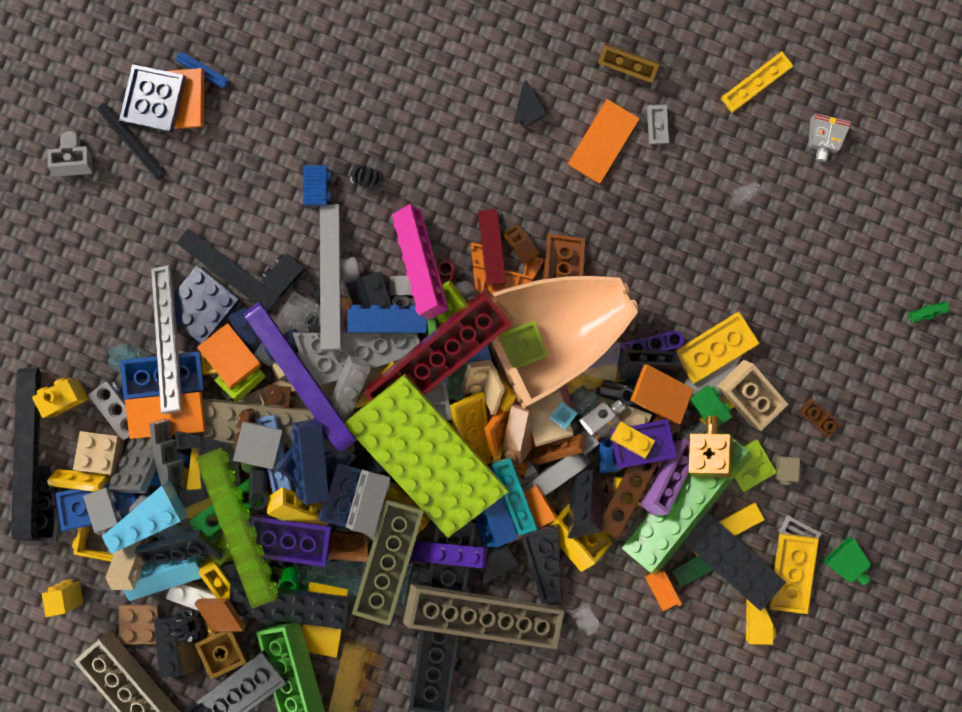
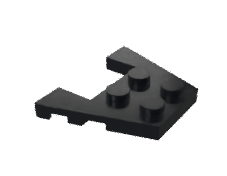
[175,431,241,509]

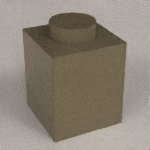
[775,456,800,485]

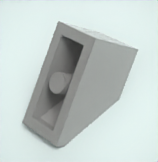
[389,276,413,297]

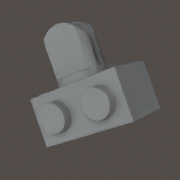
[47,131,93,177]

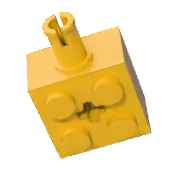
[32,377,89,418]

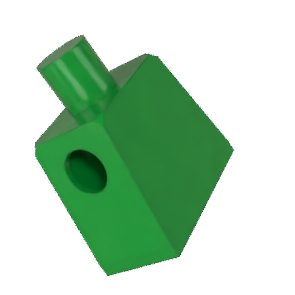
[822,537,871,585]

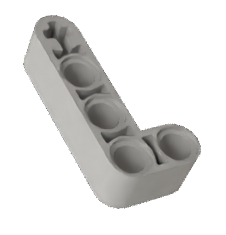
[522,453,590,495]

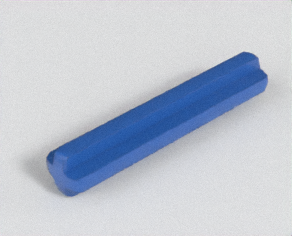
[176,52,229,88]

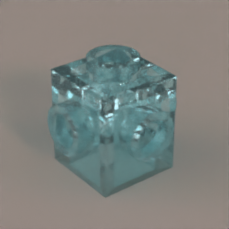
[108,344,138,374]
[569,384,600,417]

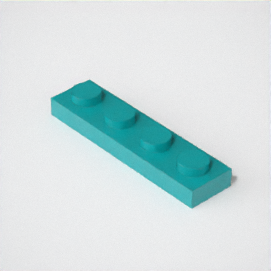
[492,457,537,535]

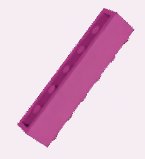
[392,204,449,320]

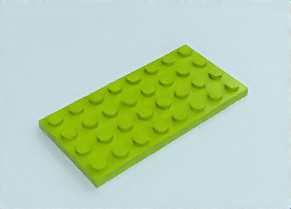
[344,374,508,537]

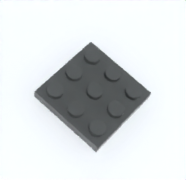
[109,437,157,493]

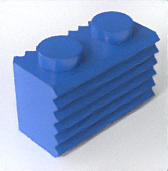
[303,165,332,206]

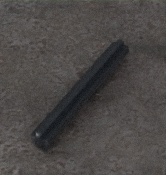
[97,103,165,180]

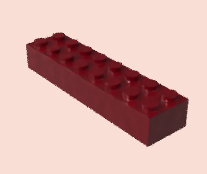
[364,288,513,401]

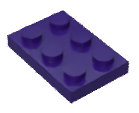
[610,419,677,469]

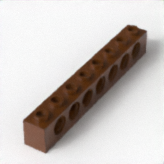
[603,401,690,539]

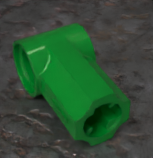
[279,567,300,590]

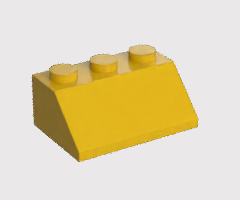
[545,504,613,572]

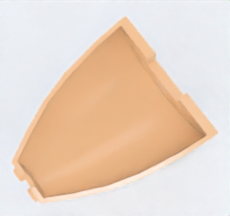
[488,276,638,408]

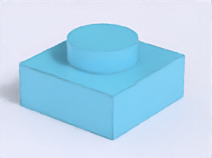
[550,402,578,430]

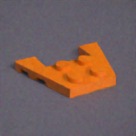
[471,243,544,294]

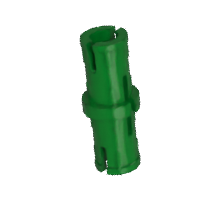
[908,301,950,324]

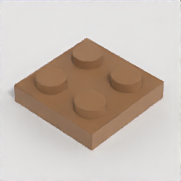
[119,604,159,644]

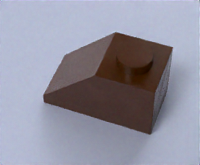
[502,224,539,264]

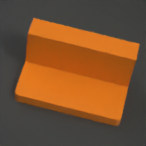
[644,569,682,611]

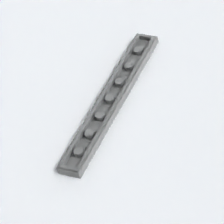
[320,204,342,352]
[151,265,183,415]

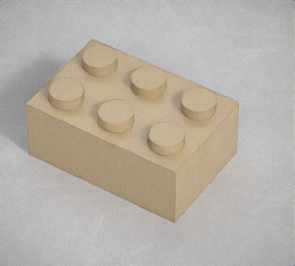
[716,360,788,431]

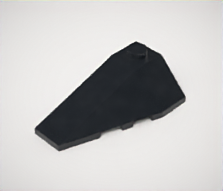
[18,466,60,546]

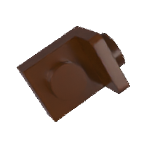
[266,384,295,408]

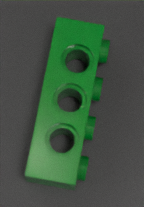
[188,478,268,539]

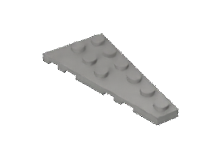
[293,333,420,386]

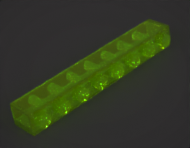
[195,448,278,609]

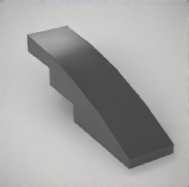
[149,419,185,500]

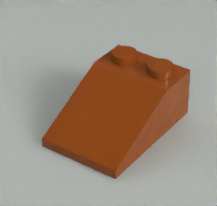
[542,234,585,280]

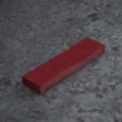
[478,209,506,286]

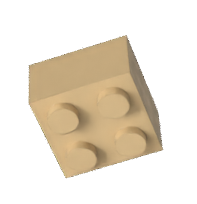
[73,431,124,476]

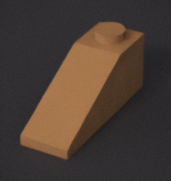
[503,403,532,464]

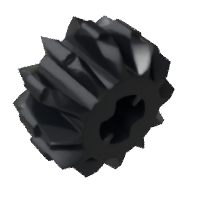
[350,164,383,190]
[169,608,204,642]

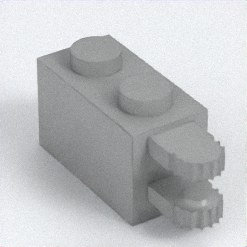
[83,488,122,547]

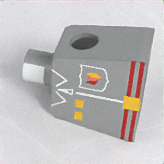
[809,113,851,162]
[579,400,626,442]

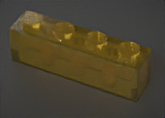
[329,640,371,712]

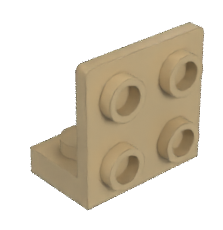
[461,360,505,415]

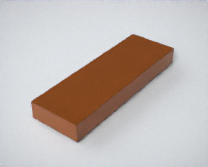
[532,433,587,465]

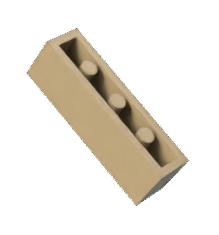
[105,535,154,590]

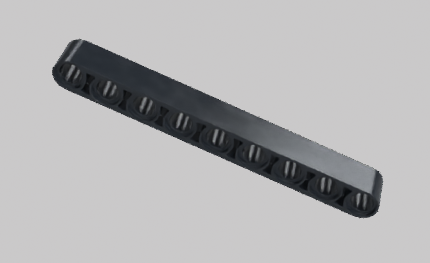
[11,368,41,540]

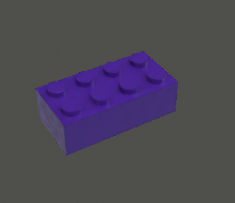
[246,513,332,567]

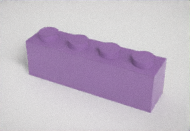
[640,439,690,516]

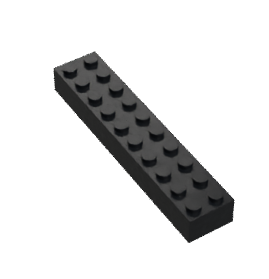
[408,520,476,712]

